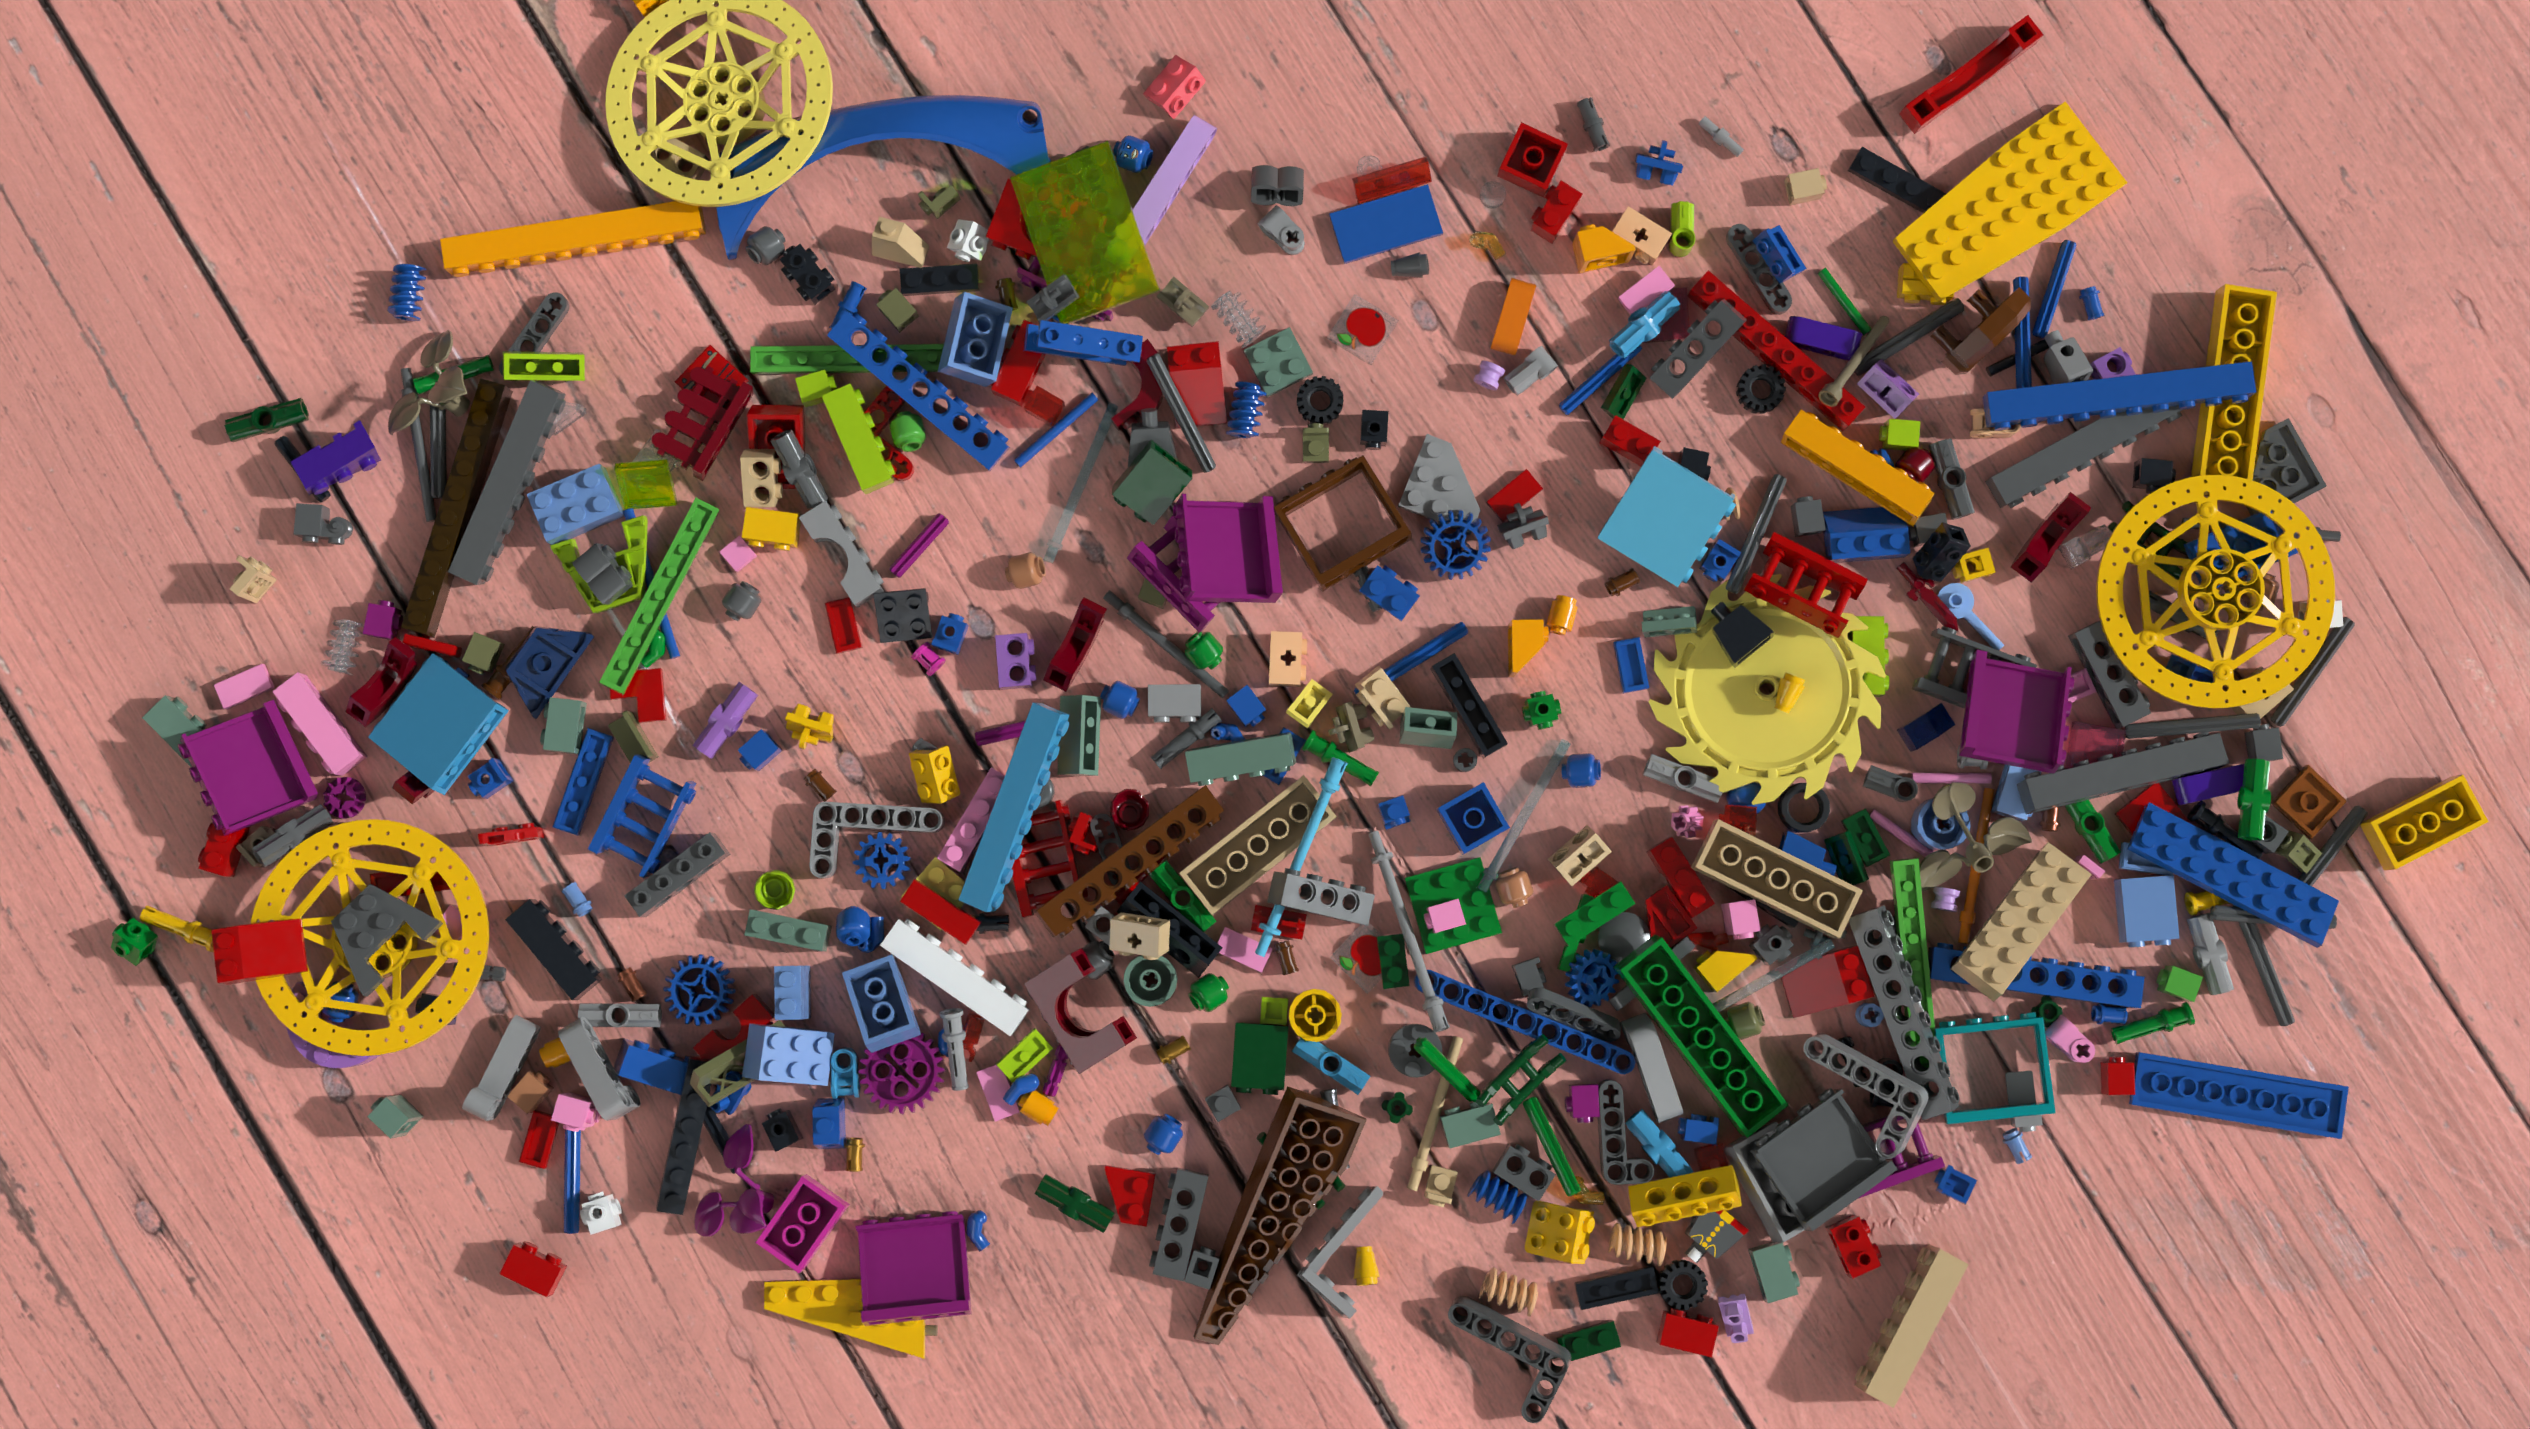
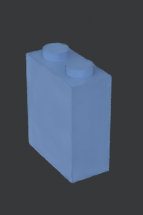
[2114,875,2180,947]
[774,966,811,1020]

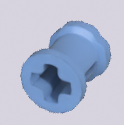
[1855,1003,1884,1027]

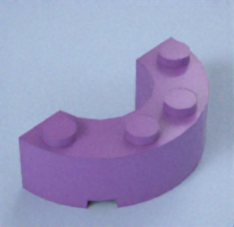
[286,982,380,1068]

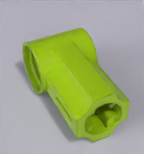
[1669,201,1696,257]

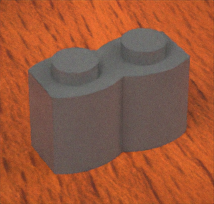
[1251,165,1304,206]
[572,543,633,605]

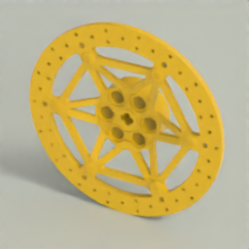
[2096,475,2335,708]
[251,819,489,1056]

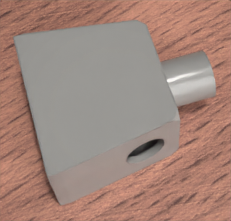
[2044,330,2093,384]

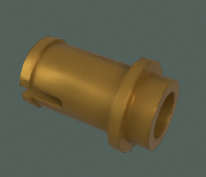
[1156,1035,1191,1065]
[844,1138,865,1172]

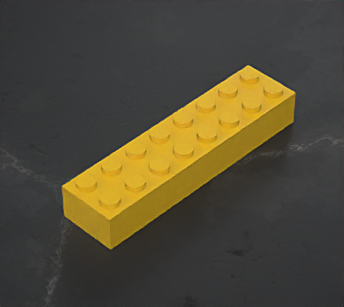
[2191,284,2277,499]

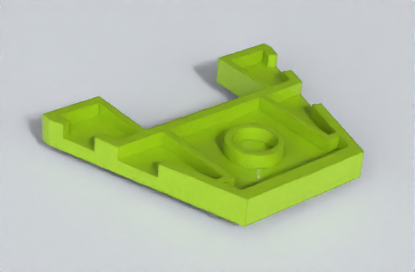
[550,515,648,613]

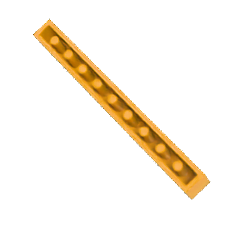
[440,201,706,277]

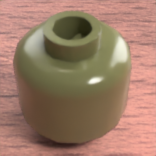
[1724,1002,1765,1040]

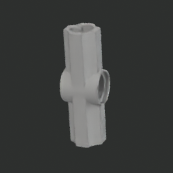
[1643,754,1723,803]
[2187,913,2234,995]
[578,1003,662,1027]

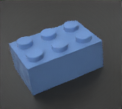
[938,292,1013,387]
[527,464,624,545]
[842,954,921,1053]
[742,1023,835,1086]

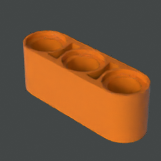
[1490,278,1536,356]

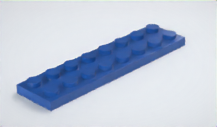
[2127,802,2339,948]
[2129,1052,2349,1139]

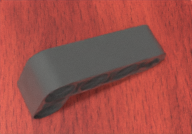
[1598,1079,1654,1185]

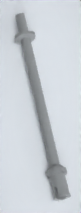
[1368,831,1450,1033]

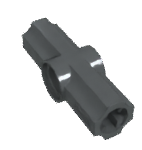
[771,429,828,509]
[1928,438,1975,520]
[251,804,334,868]

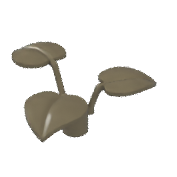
[388,330,470,435]
[1919,782,2032,892]

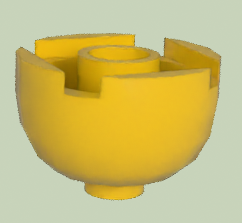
[1289,989,1342,1042]

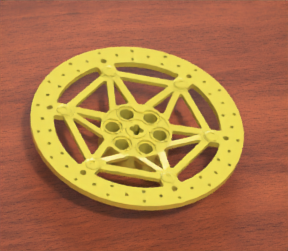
[605,0,833,207]

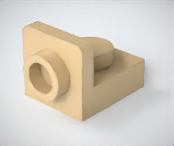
[1424,1165,1458,1207]

